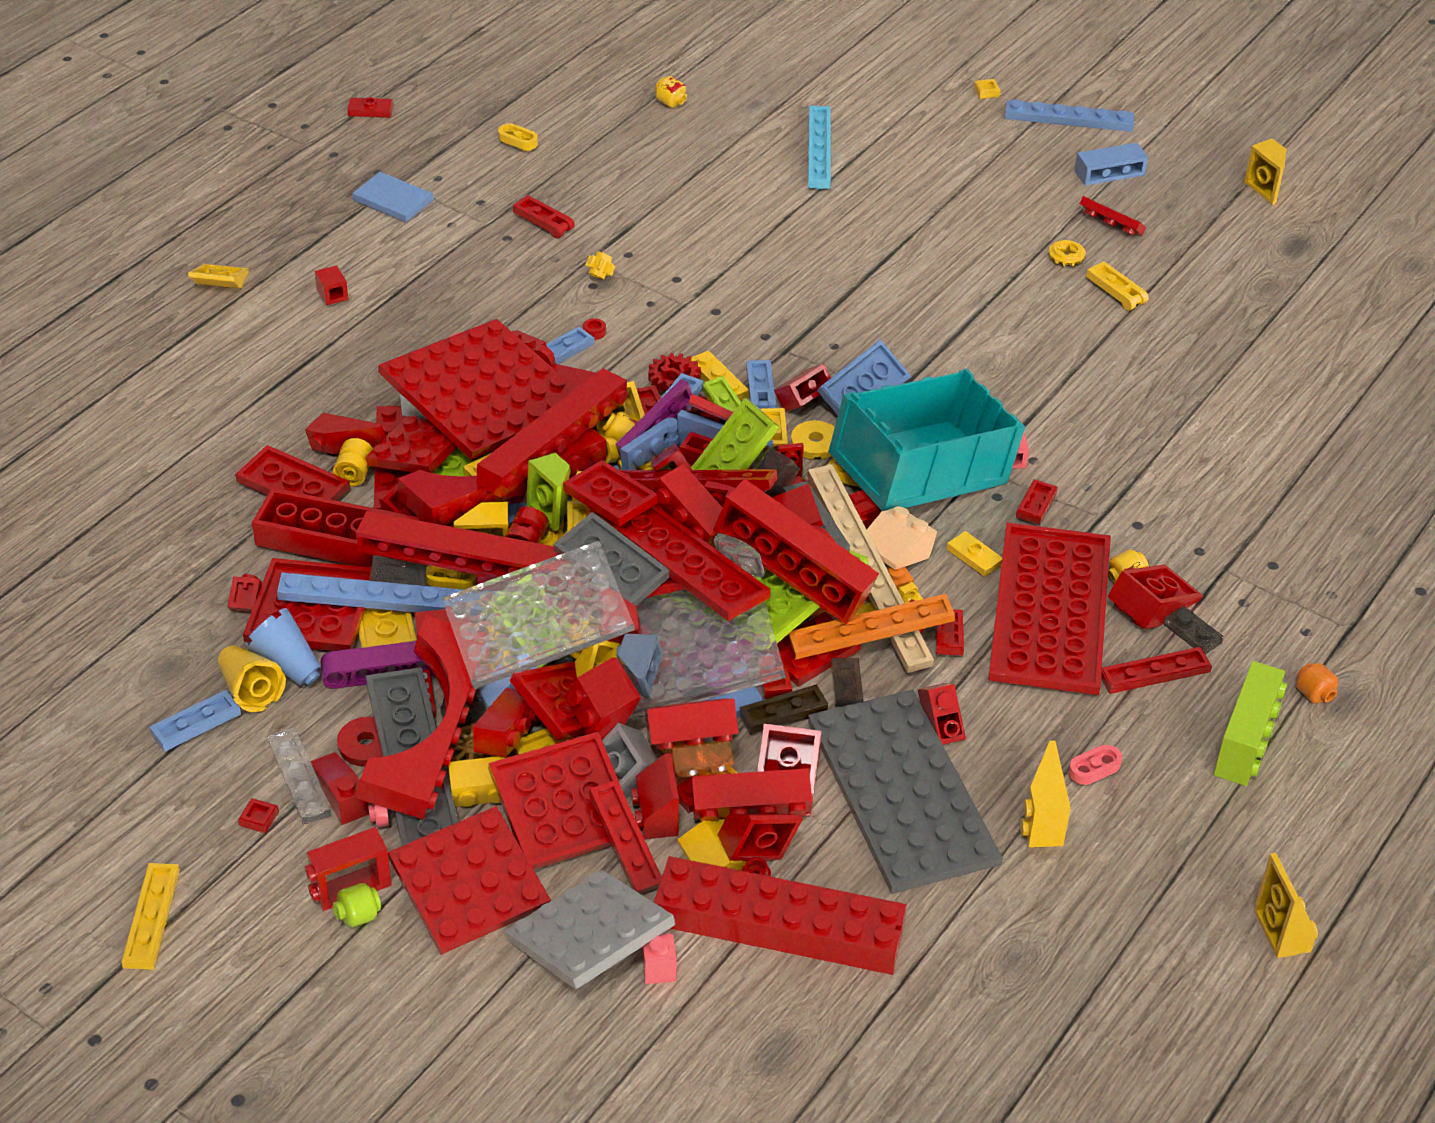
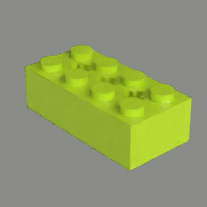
[1214,660,1288,786]

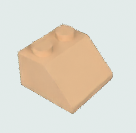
[867,506,937,570]

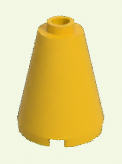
[218,645,286,712]

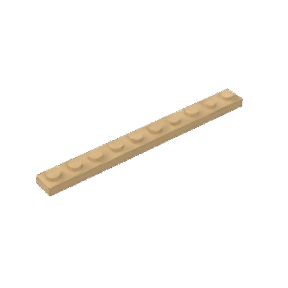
[807,464,934,673]

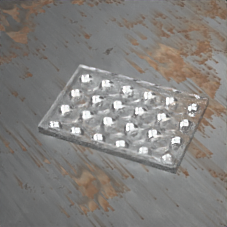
[442,541,635,689]

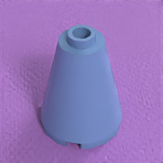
[244,608,321,686]

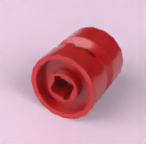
[505,506,550,543]

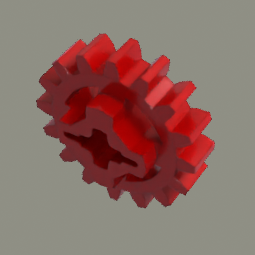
[648,353,701,392]

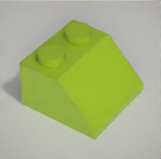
[526,453,571,531]

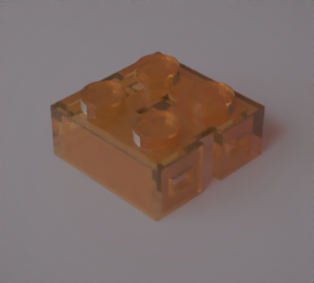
[666,741,734,777]

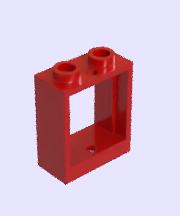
[304,827,392,911]

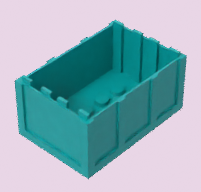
[828,368,1025,511]

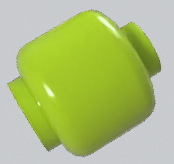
[333,883,381,927]

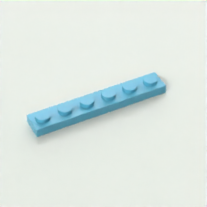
[808,106,831,189]

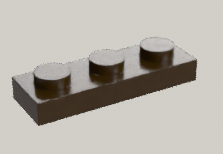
[739,684,828,734]

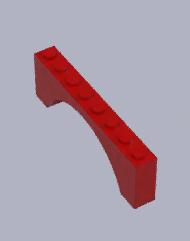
[398,428,606,525]
[355,615,491,820]

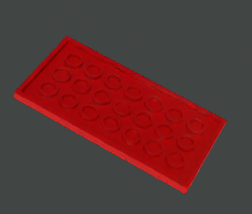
[988,522,1111,695]

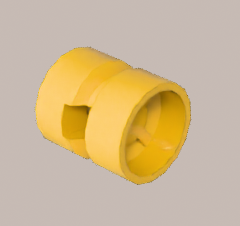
[333,438,373,486]

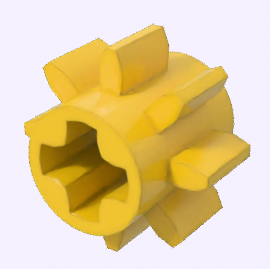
[585,251,616,280]

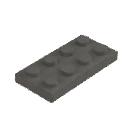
[553,512,669,606]

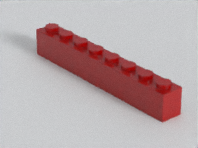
[476,368,628,498]
[356,511,575,592]

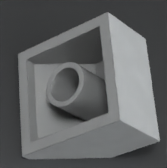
[602,723,658,798]

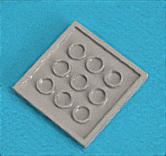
[505,870,675,989]

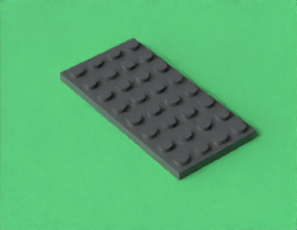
[808,689,1003,894]

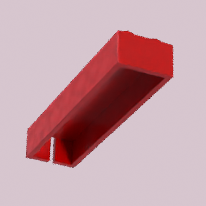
[654,856,907,975]

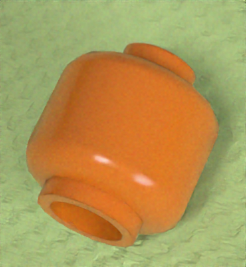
[1296,663,1339,704]

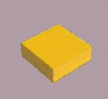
[974,79,1001,99]

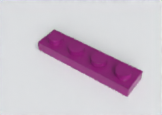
[615,379,692,458]

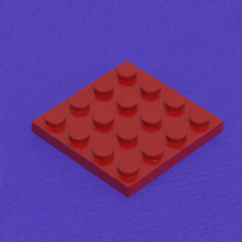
[243,558,377,651]
[488,732,627,870]
[388,806,551,955]

